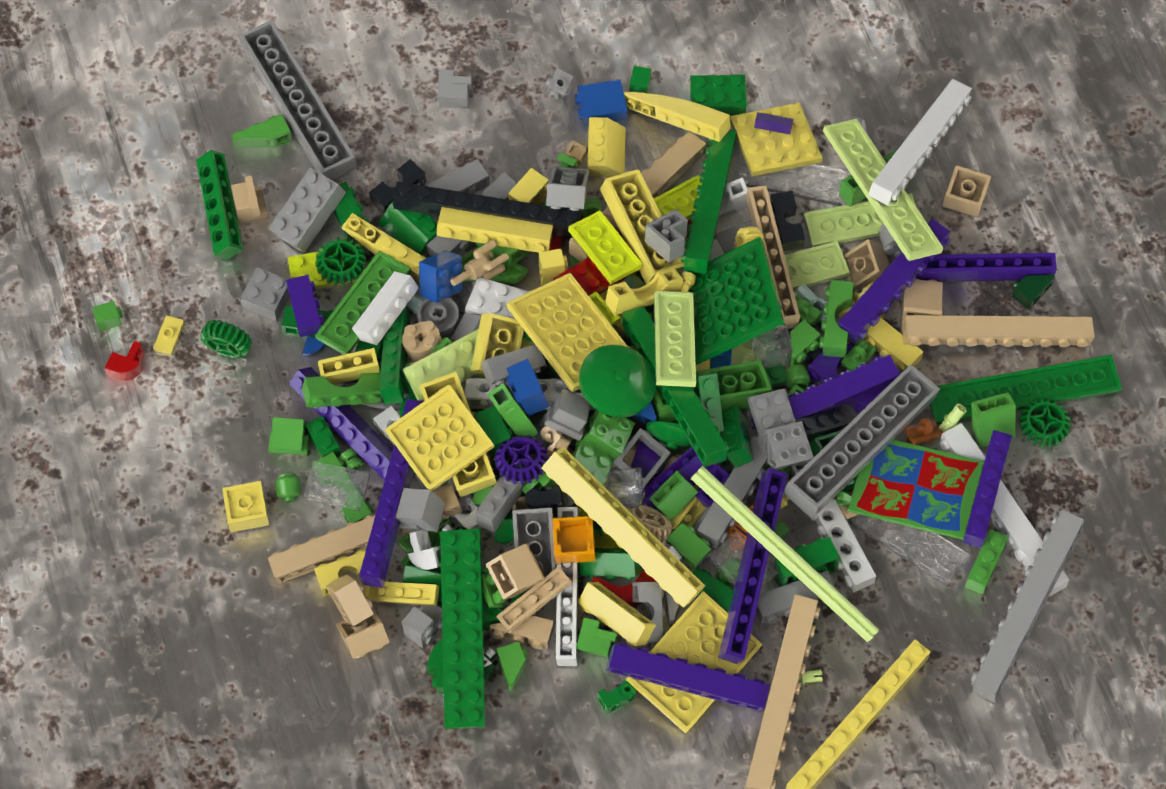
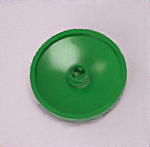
[578,345,656,417]

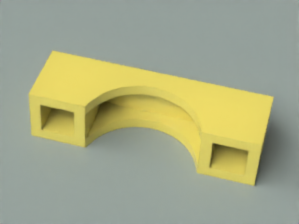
[605,267,684,315]

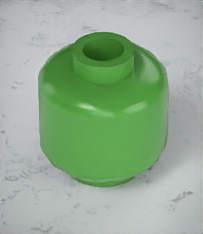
[785,364,811,390]
[274,473,301,502]

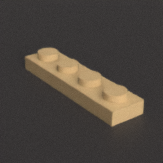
[496,566,572,633]

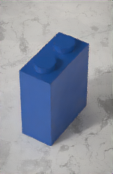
[575,79,627,126]

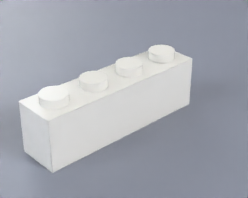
[352,271,419,345]

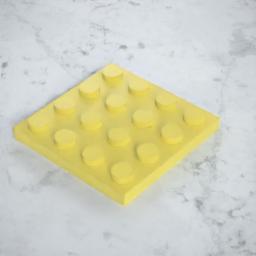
[730,103,823,177]
[384,384,495,491]

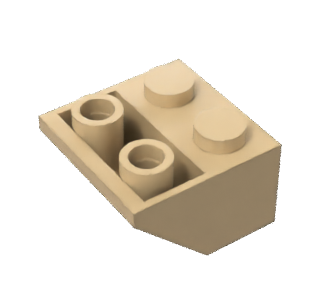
[486,544,545,599]

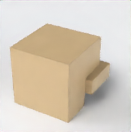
[231,175,269,225]

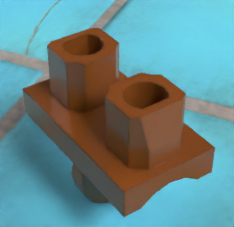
[904,418,944,445]

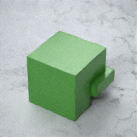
[268,417,309,455]
[576,617,619,659]

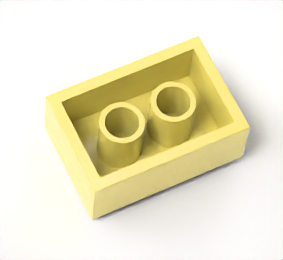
[471,313,524,374]

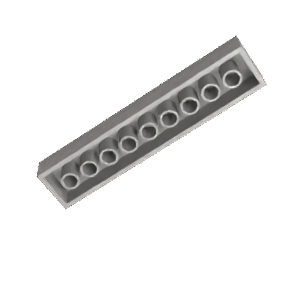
[239,20,357,180]
[784,364,940,519]
[971,509,1084,703]

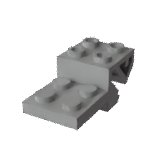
[747,389,814,470]

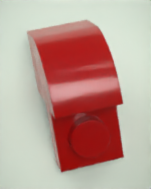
[104,341,145,381]

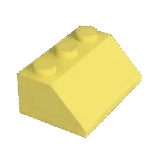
[588,117,626,177]

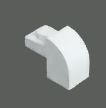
[719,177,748,216]
[408,529,441,570]

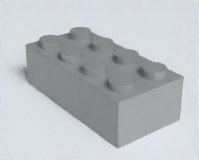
[546,166,590,211]
[268,168,346,253]
[512,507,556,589]

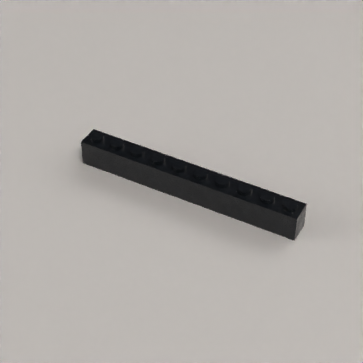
[393,181,582,238]

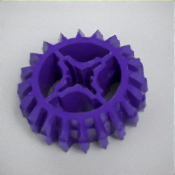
[495,434,548,485]

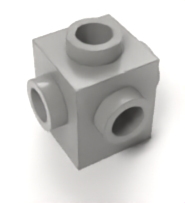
[545,68,573,99]

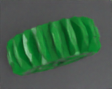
[315,237,366,287]
[200,320,252,359]
[1018,398,1071,449]

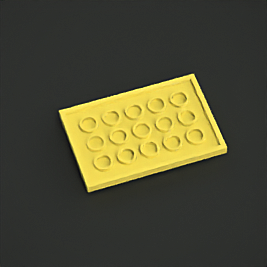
[506,273,629,392]
[625,591,763,734]

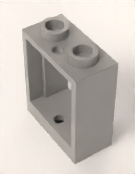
[611,428,671,492]

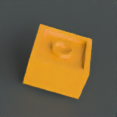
[553,516,595,564]

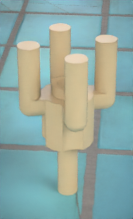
[450,240,509,286]

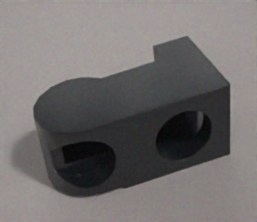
[525,484,563,509]

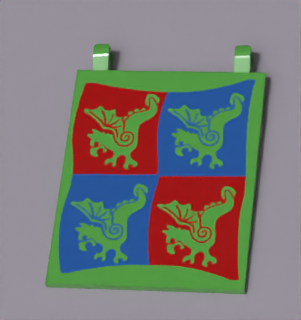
[836,440,984,540]

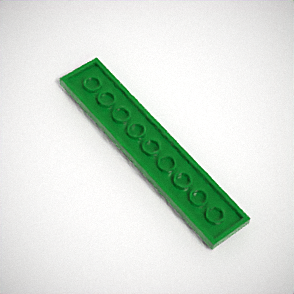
[929,355,1122,425]
[440,529,486,730]

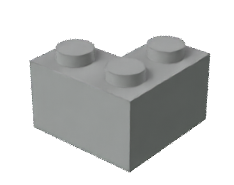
[645,209,688,262]
[402,605,442,648]

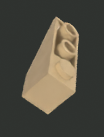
[490,616,554,650]

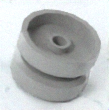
[417,297,460,340]

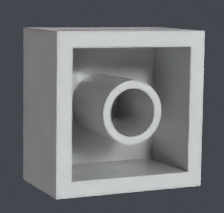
[240,267,290,321]

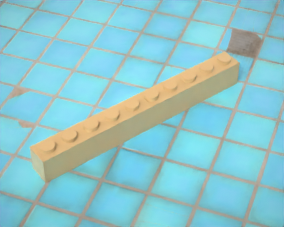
[568,131,706,262]
[902,315,1095,347]
[268,485,462,584]
[745,595,820,789]

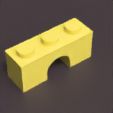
[314,549,366,596]

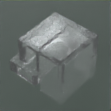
[750,323,793,369]
[603,468,645,508]

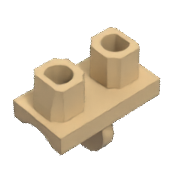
[541,426,573,452]

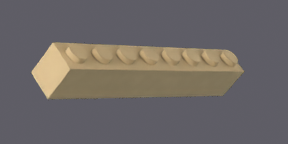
[746,185,800,331]

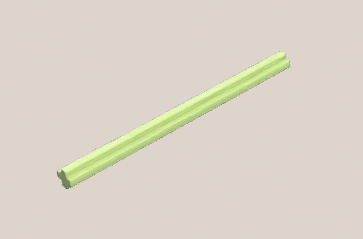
[691,466,879,642]

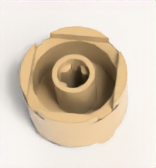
[402,321,442,362]

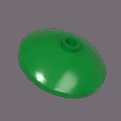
[646,421,691,450]

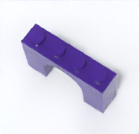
[808,343,890,415]

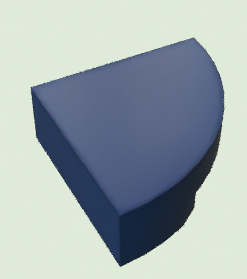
[303,336,326,356]

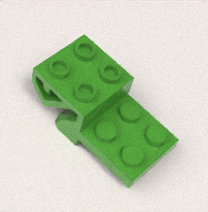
[573,410,635,485]

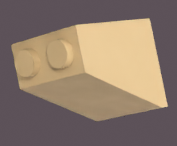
[900,278,943,327]

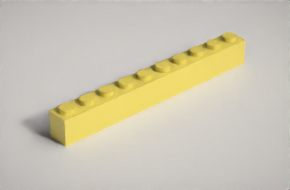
[542,447,705,607]
[786,639,931,789]

